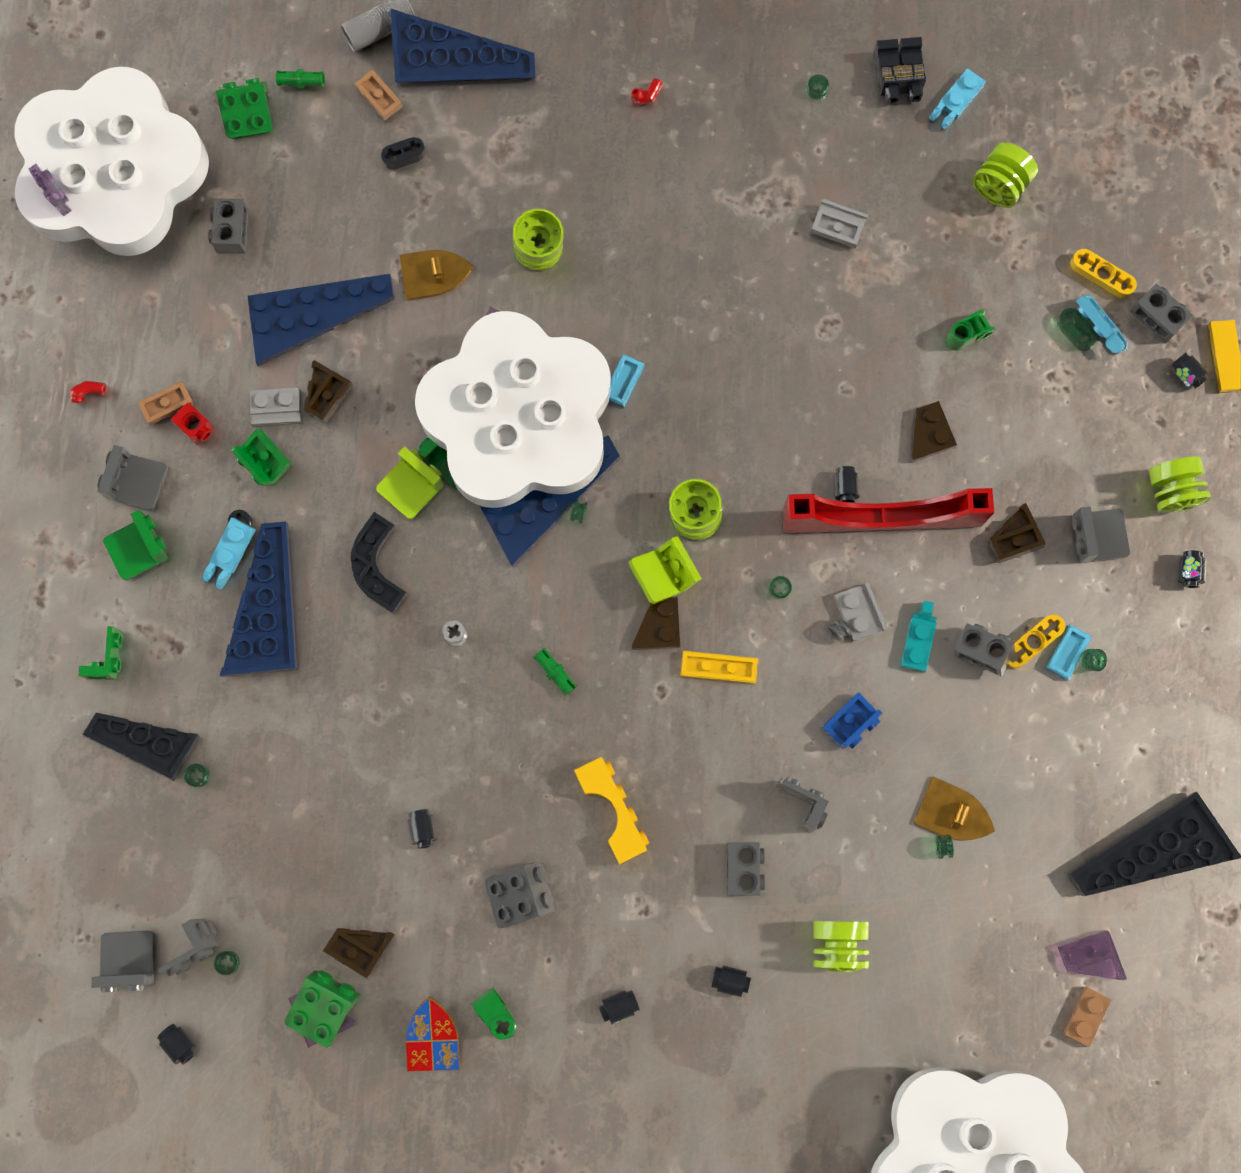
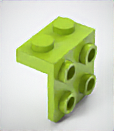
[376,446,444,519]
[629,536,702,604]

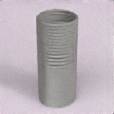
[341,0,415,52]

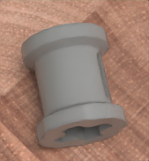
[442,620,467,647]

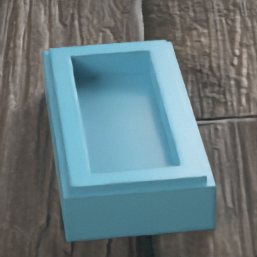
[609,354,645,408]
[1045,624,1092,681]

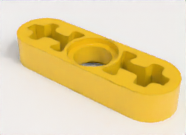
[1070,249,1137,299]
[1003,614,1065,670]

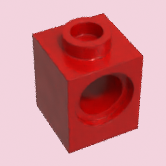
[170,402,214,445]

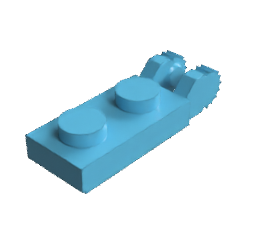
[930,68,986,130]
[1076,295,1128,354]
[202,517,256,590]

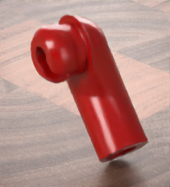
[631,78,663,105]
[69,381,107,403]

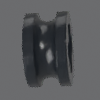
[228,509,253,527]

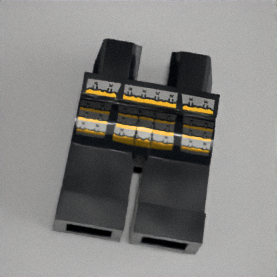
[873,37,926,104]

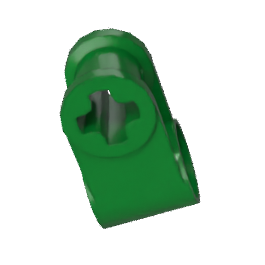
[946,309,996,350]
[471,987,517,1040]

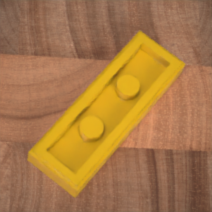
[1208,320,1241,393]
[680,651,758,684]

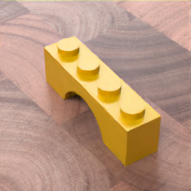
[574,757,649,865]

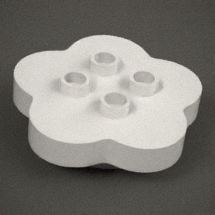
[15,67,209,256]
[415,311,611,508]
[871,1067,1084,1173]

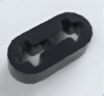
[381,137,426,170]

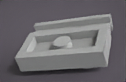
[811,199,868,248]
[250,387,302,427]
[834,582,887,642]

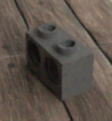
[208,198,249,254]
[1130,283,1193,343]
[954,623,1015,677]
[727,842,765,896]

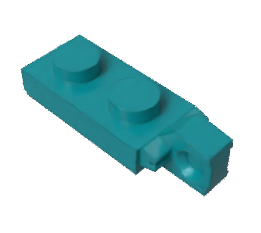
[900,600,937,673]

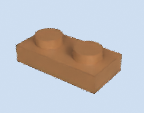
[354,69,403,121]
[137,381,195,426]
[1063,987,1111,1048]

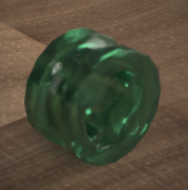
[807,74,829,99]
[570,499,588,524]
[769,576,792,599]
[1081,649,1107,671]
[184,764,210,788]
[936,835,954,859]
[214,951,240,975]

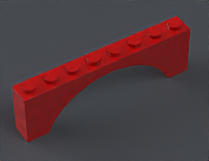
[783,488,995,533]

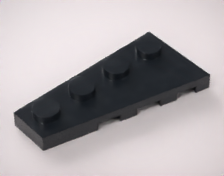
[82,712,200,781]

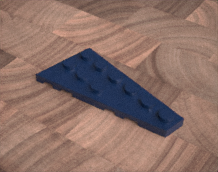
[391,9,536,83]
[247,274,395,366]
[479,435,620,568]
[220,521,297,677]

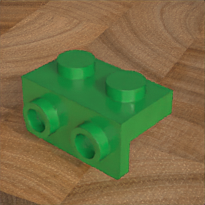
[231,429,292,486]

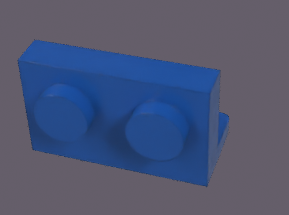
[821,692,882,750]

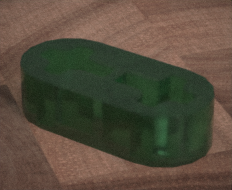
[1057,308,1097,351]

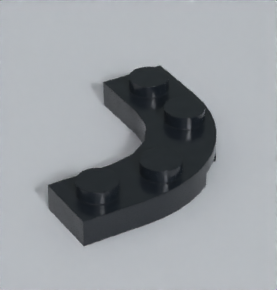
[351,512,408,615]

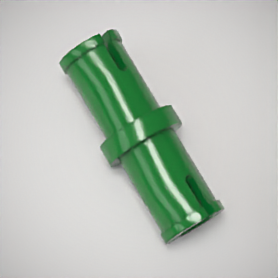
[275,69,325,88]
[533,648,577,696]

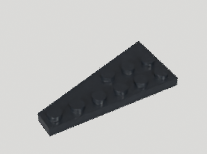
[1068,792,1241,896]

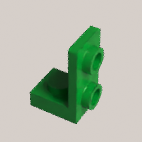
[78,626,123,680]

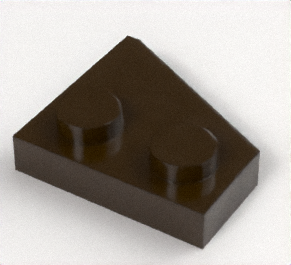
[304,360,353,424]
[910,401,957,463]
[988,503,1046,564]
[632,597,680,650]
[323,928,395,979]

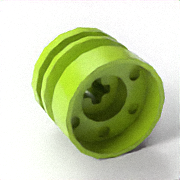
[973,142,1038,208]
[513,208,564,271]
[1148,456,1211,513]
[669,479,722,540]
[813,921,869,972]

